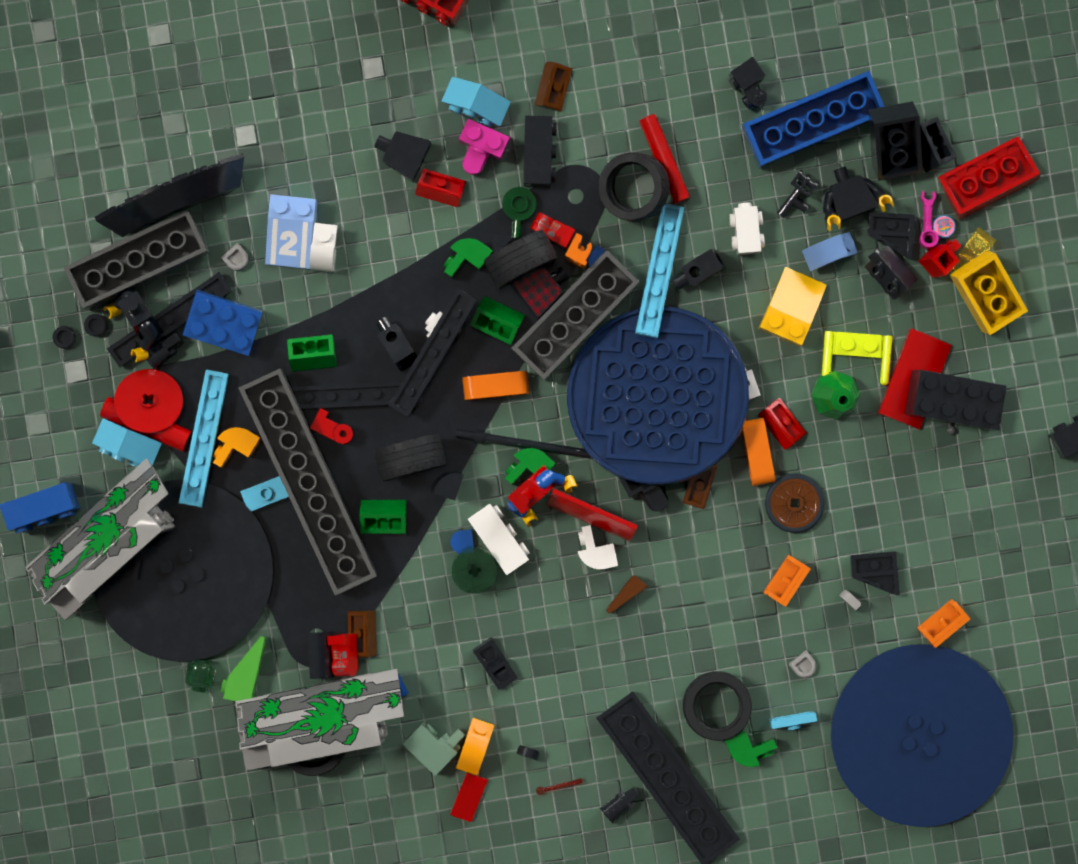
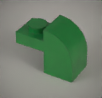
[444,238,493,278]
[505,448,556,485]
[724,730,777,767]

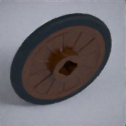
[765,474,824,533]

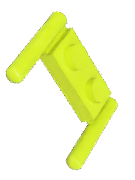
[822,331,893,386]

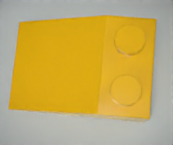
[758,267,827,347]

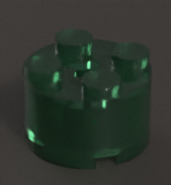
[451,545,497,594]

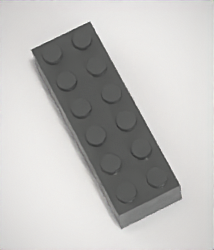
[64,210,210,310]
[511,250,639,380]

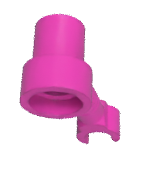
[919,190,939,249]

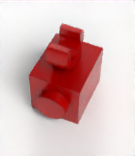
[918,239,961,278]

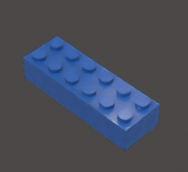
[742,71,885,169]

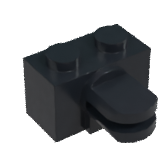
[619,477,668,512]

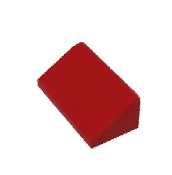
[415,168,466,207]
[758,397,807,450]
[450,772,488,822]

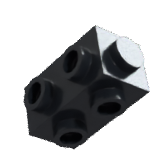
[864,246,918,300]

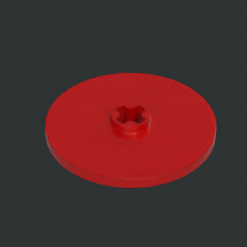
[114,369,183,434]

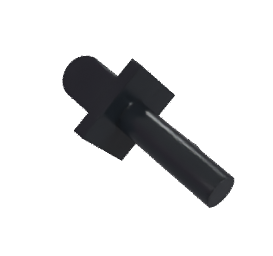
[777,170,819,218]

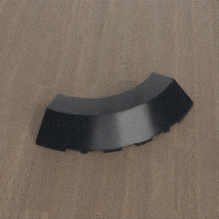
[95,153,244,237]

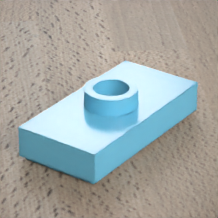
[240,476,289,511]
[769,711,817,730]

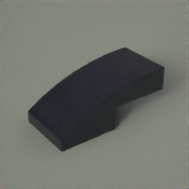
[472,637,518,690]

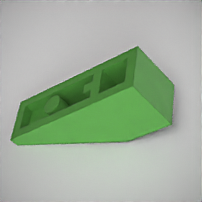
[221,636,267,701]

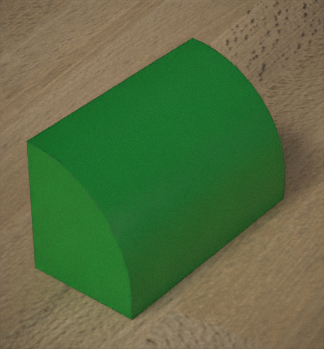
[470,296,525,345]
[287,334,337,372]
[360,500,407,534]

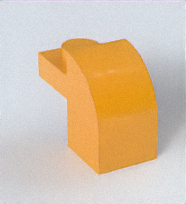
[213,427,262,468]
[456,718,494,776]

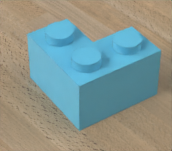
[442,77,511,127]
[92,418,162,467]

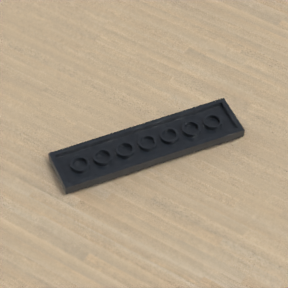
[596,691,740,864]

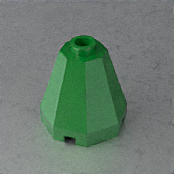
[810,370,860,420]

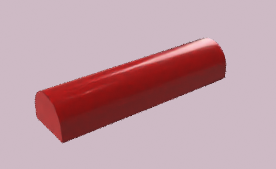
[639,114,690,205]
[100,396,193,452]

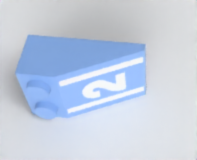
[265,194,318,269]

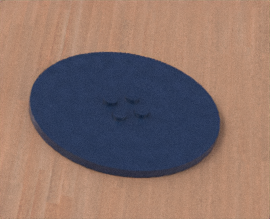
[567,306,749,485]
[830,644,1013,827]

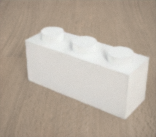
[468,504,530,575]

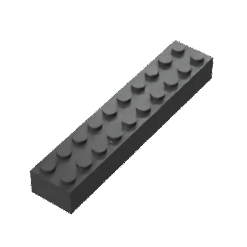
[239,369,378,595]

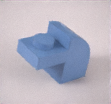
[802,232,858,271]

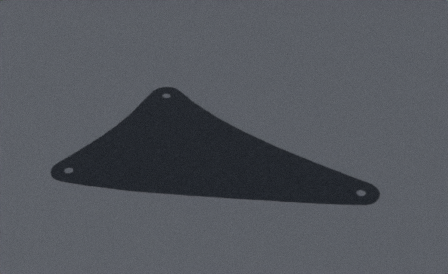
[144,165,605,667]

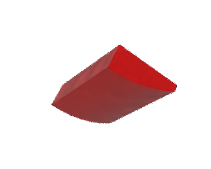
[938,136,1041,220]
[877,328,952,430]
[546,489,638,542]

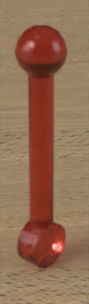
[536,778,583,795]

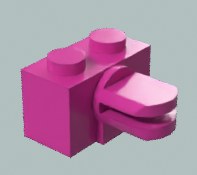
[459,119,510,175]

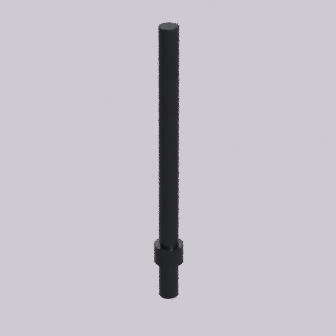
[456,429,591,459]

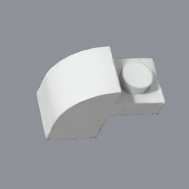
[310,223,338,273]
[577,525,618,569]

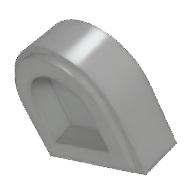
[221,243,249,271]
[839,590,861,611]
[788,650,816,678]

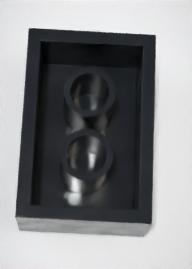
[868,101,923,181]

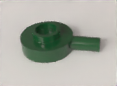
[502,187,536,239]

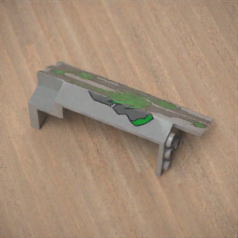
[25,458,176,620]
[236,669,404,770]

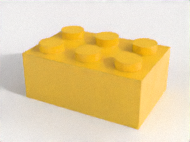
[949,251,1028,335]

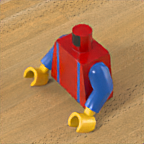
[507,465,578,527]

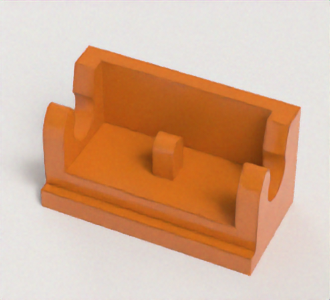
[565,233,592,270]
[763,555,811,607]
[917,599,970,648]

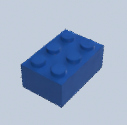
[183,290,262,356]
[0,482,81,534]

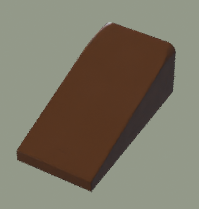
[682,464,718,509]
[606,575,648,614]

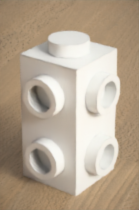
[729,203,765,255]

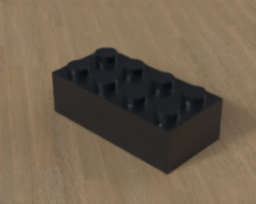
[905,369,1007,431]

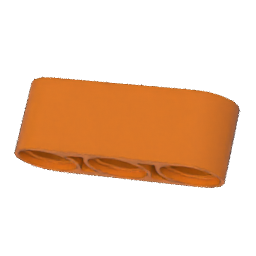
[462,371,530,400]
[742,418,775,486]

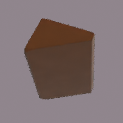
[535,62,572,112]
[348,610,377,657]

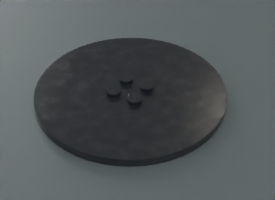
[94,480,274,662]

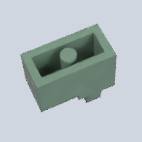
[403,723,465,776]

